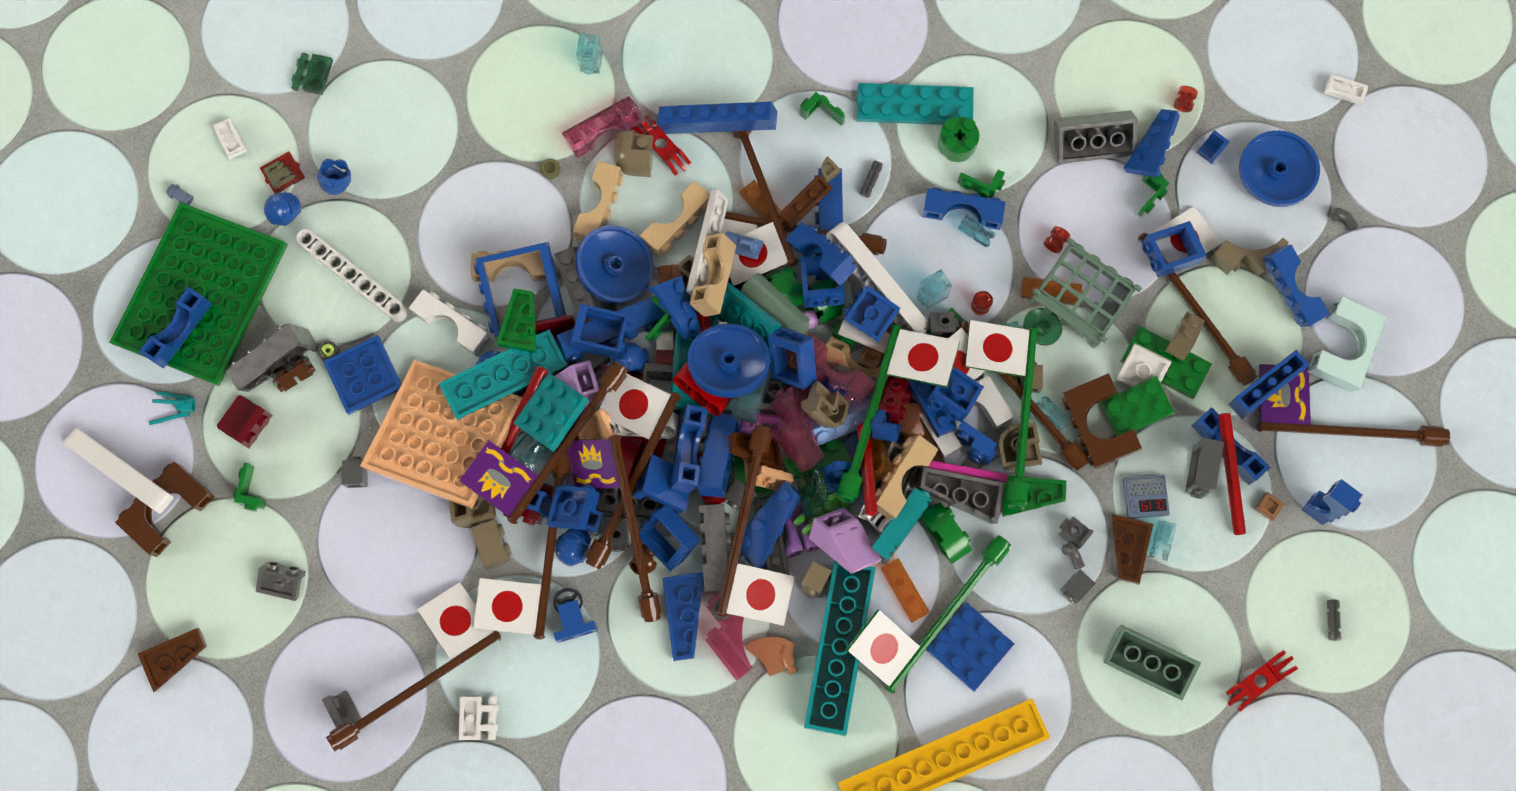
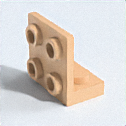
[743,459,794,491]

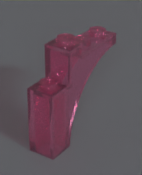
[769,371,826,473]
[705,594,753,682]

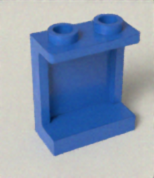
[633,454,689,515]

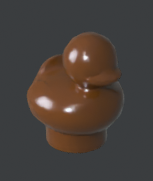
[629,544,657,575]

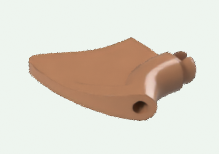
[886,402,924,437]
[746,637,798,676]

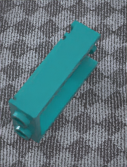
[871,488,932,566]

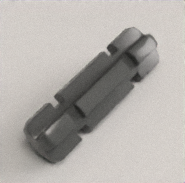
[860,160,883,198]
[1327,599,1341,641]

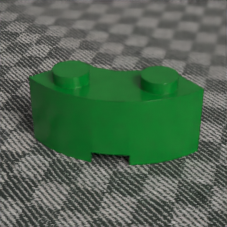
[920,502,972,564]

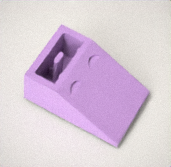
[555,360,602,411]
[809,507,881,574]

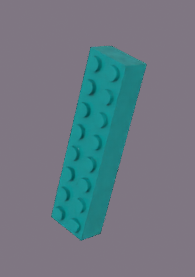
[804,560,876,736]

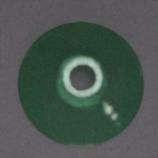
[1023,308,1062,346]

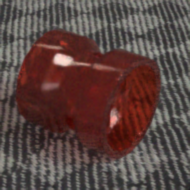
[1173,86,1198,113]
[1043,226,1071,254]
[971,291,993,316]

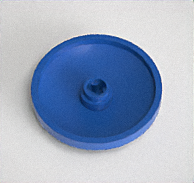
[1239,130,1320,207]
[575,225,654,304]
[687,324,770,398]

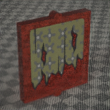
[260,151,305,194]

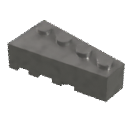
[226,324,319,392]
[916,467,1004,524]
[699,504,731,594]

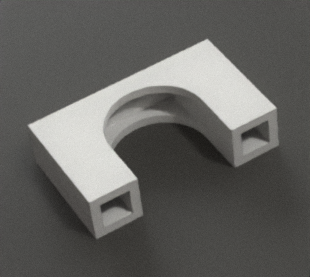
[920,375,1015,459]

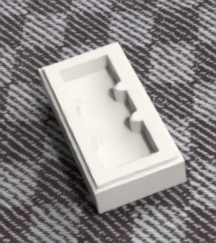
[1324,74,1368,105]
[212,117,247,160]

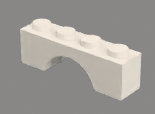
[409,290,490,357]

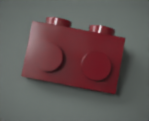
[878,376,912,424]

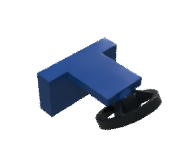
[553,588,598,643]

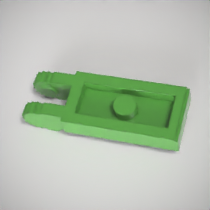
[794,492,848,536]

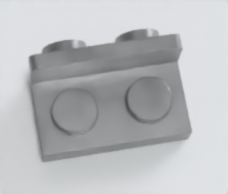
[256,562,306,601]
[322,691,364,729]

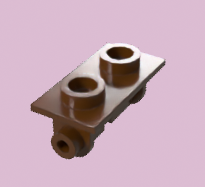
[272,358,316,392]

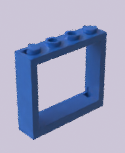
[474,242,566,337]

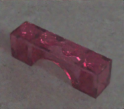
[562,96,644,158]
[795,332,875,405]

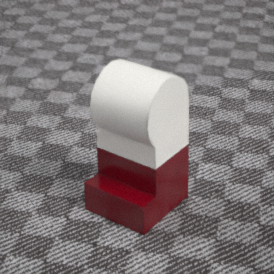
[655,331,675,365]

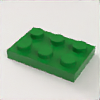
[1101,376,1175,436]

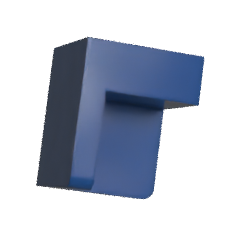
[1196,130,1230,164]
[872,409,902,442]

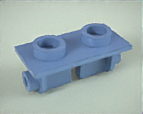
[725,231,764,260]

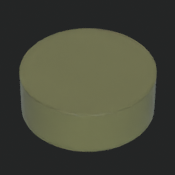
[540,159,561,179]

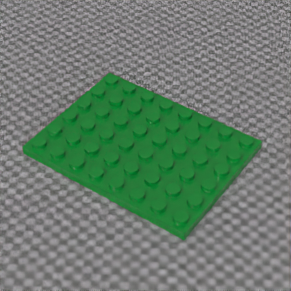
[109,202,288,386]

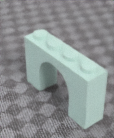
[1308,296,1386,392]

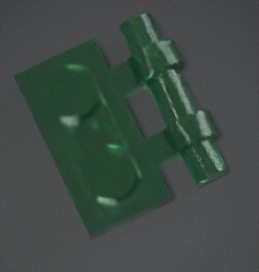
[291,53,333,95]
[797,464,829,518]

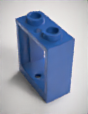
[1142,221,1207,277]
[800,255,845,308]
[570,303,631,359]
[768,327,817,390]
[639,506,701,572]

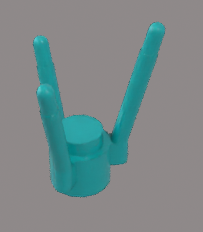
[149,391,196,425]

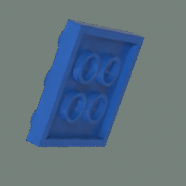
[323,335,402,415]
[926,602,1015,692]

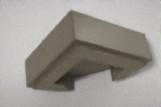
[821,156,841,183]

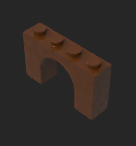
[1062,373,1143,469]
[115,461,215,557]

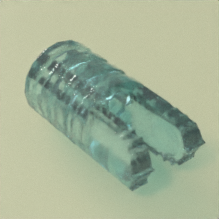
[957,215,996,247]
[1036,396,1071,432]
[1149,520,1176,561]

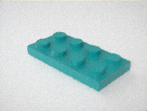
[718,283,781,352]

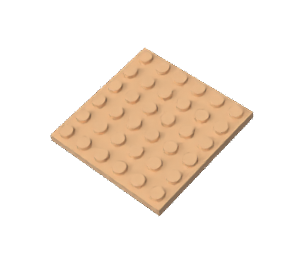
[360,360,523,509]

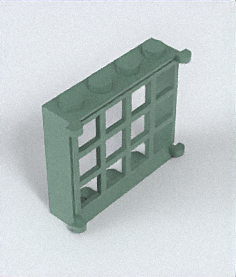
[1028,238,1142,348]

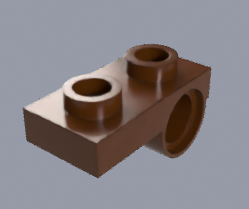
[658,265,683,284]

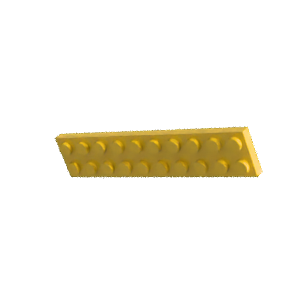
[838,698,1050,791]

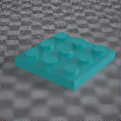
[514,372,589,452]

